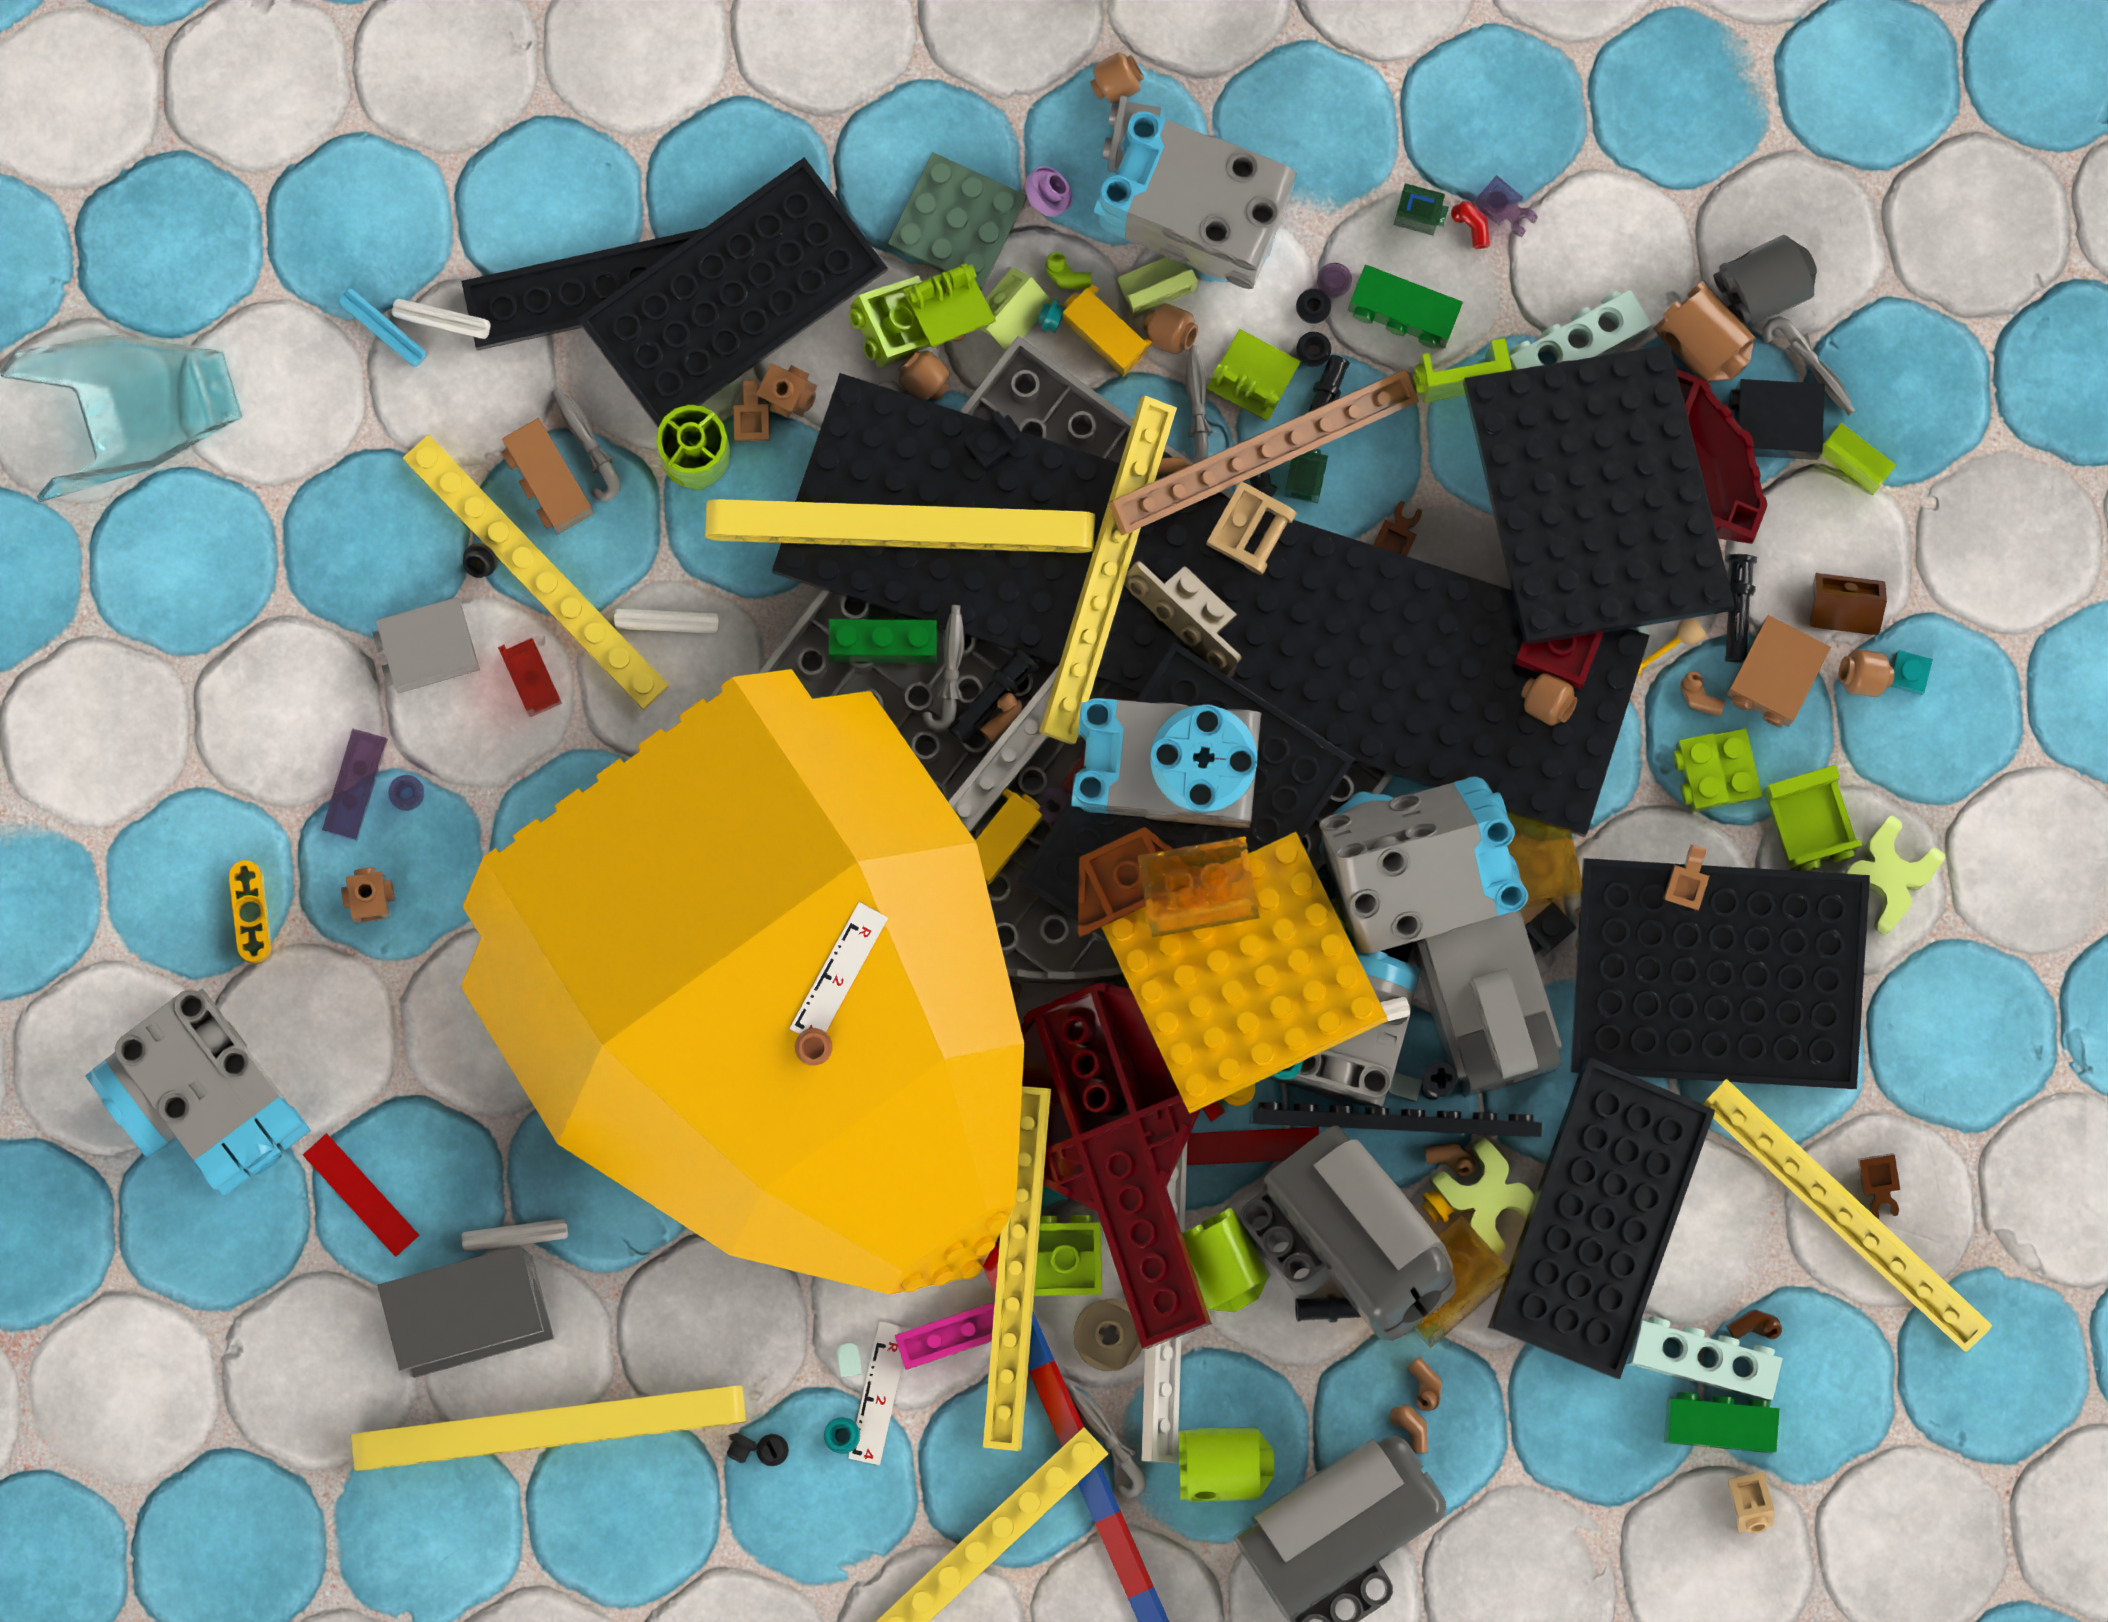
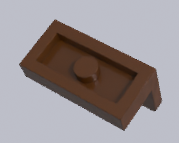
[1810,573,1887,635]

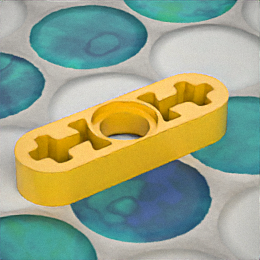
[229,860,272,964]

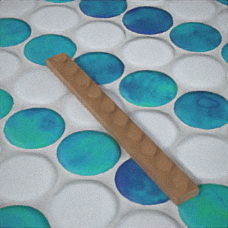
[1107,369,1419,535]

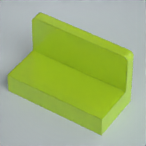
[1821,423,1896,495]

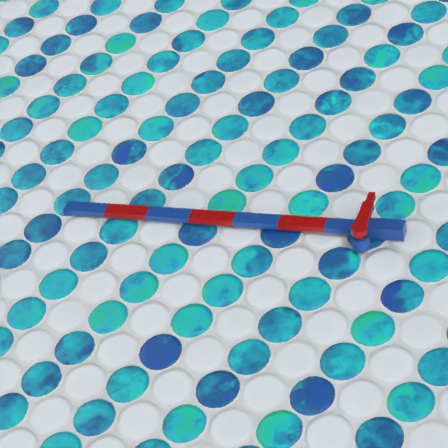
[982,1235,1169,1622]

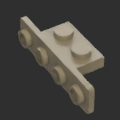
[1124,561,1241,676]

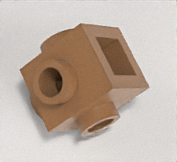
[756,363,818,418]
[341,867,395,924]

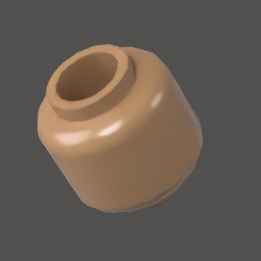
[1090,52,1144,104]
[1143,303,1198,355]
[898,350,950,402]
[1838,649,1894,697]
[1521,673,1577,726]

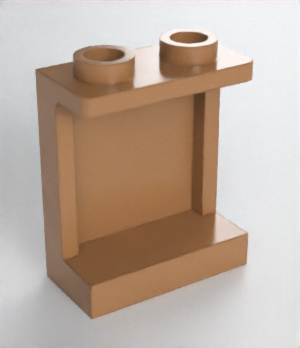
[1726,615,1831,727]

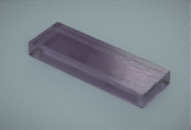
[322,728,388,841]

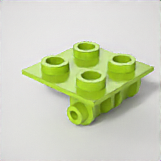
[903,263,996,348]
[1206,329,1301,422]

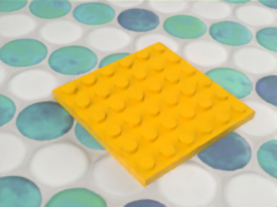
[1102,832,1388,1114]

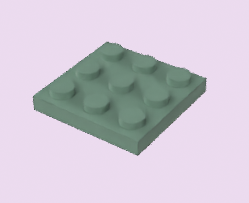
[887,152,1027,291]

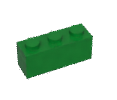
[1348,264,1463,349]
[829,619,937,663]
[1664,1392,1780,1453]

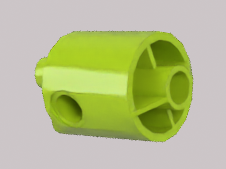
[656,405,731,491]
[1182,1207,1271,1312]
[1178,1427,1274,1502]

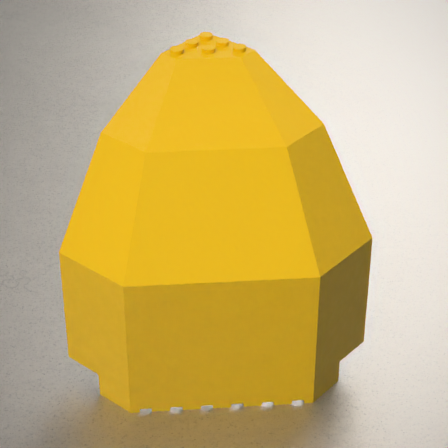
[460,669,1024,1295]

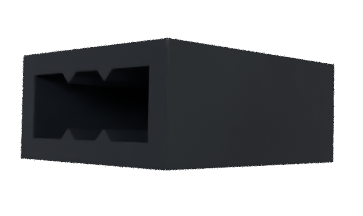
[1729,379,1825,460]

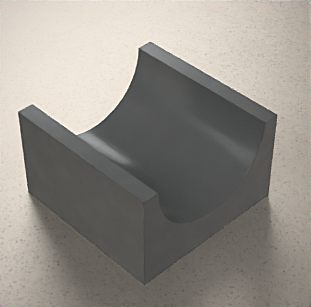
[377,1245,554,1378]

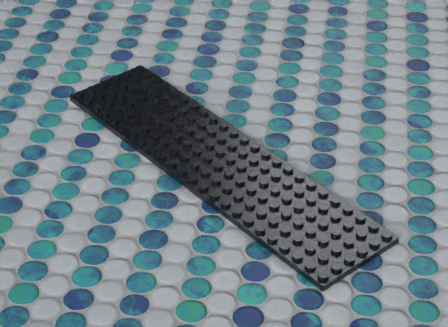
[772,373,1650,837]

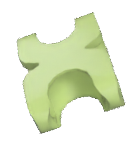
[1845,815,1945,936]
[1430,1137,1535,1259]

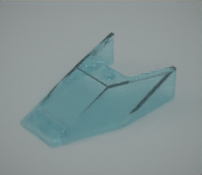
[0,335,242,503]

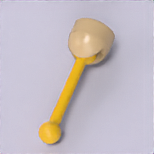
[1637,617,1707,676]

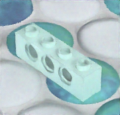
[1509,289,1652,370]
[1628,1316,1783,1401]

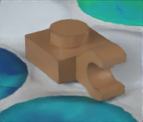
[733,380,770,442]
[1663,844,1709,910]

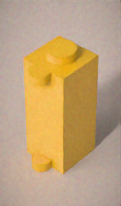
[1062,284,1152,377]
[975,788,1042,886]

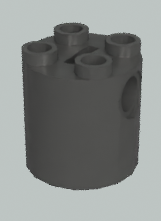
[1713,235,1817,328]

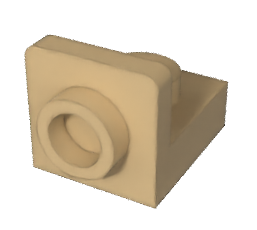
[1728,1472,1774,1533]

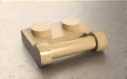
[1206,481,1297,575]

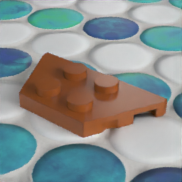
[1078,827,1206,937]

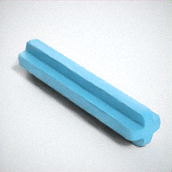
[339,289,426,367]

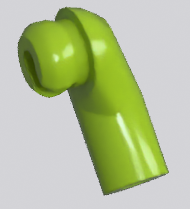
[1045,252,1091,290]

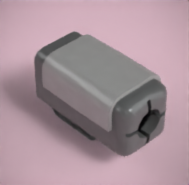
[1240,1126,1457,1341]
[1233,1436,1446,1622]

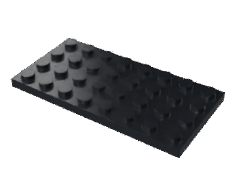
[578,157,888,428]
[1488,1058,1715,1379]

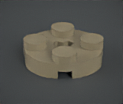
[1073,1299,1142,1371]

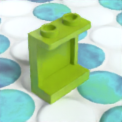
[1412,338,1512,403]
[1763,765,1862,871]

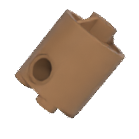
[1653,281,1756,384]

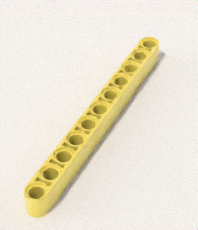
[705,499,1095,553]
[350,1386,747,1471]

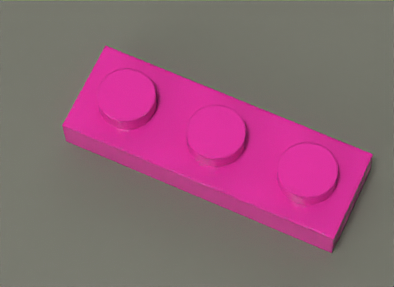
[894,1302,995,1370]

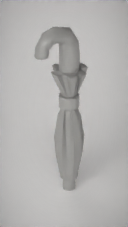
[1763,316,1855,416]
[1179,345,1213,464]
[553,388,620,502]
[922,605,964,732]
[1067,1383,1146,1499]

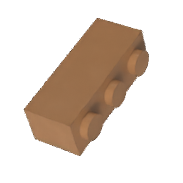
[501,418,594,535]

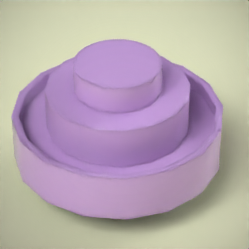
[1025,166,1073,217]

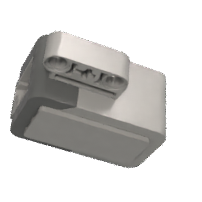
[1412,911,1562,1098]

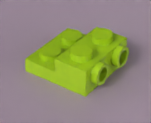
[849,276,931,368]
[1672,728,1762,813]
[1034,1215,1102,1296]

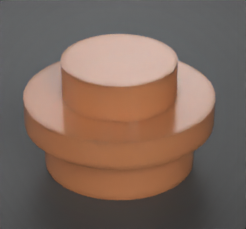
[795,1028,832,1065]

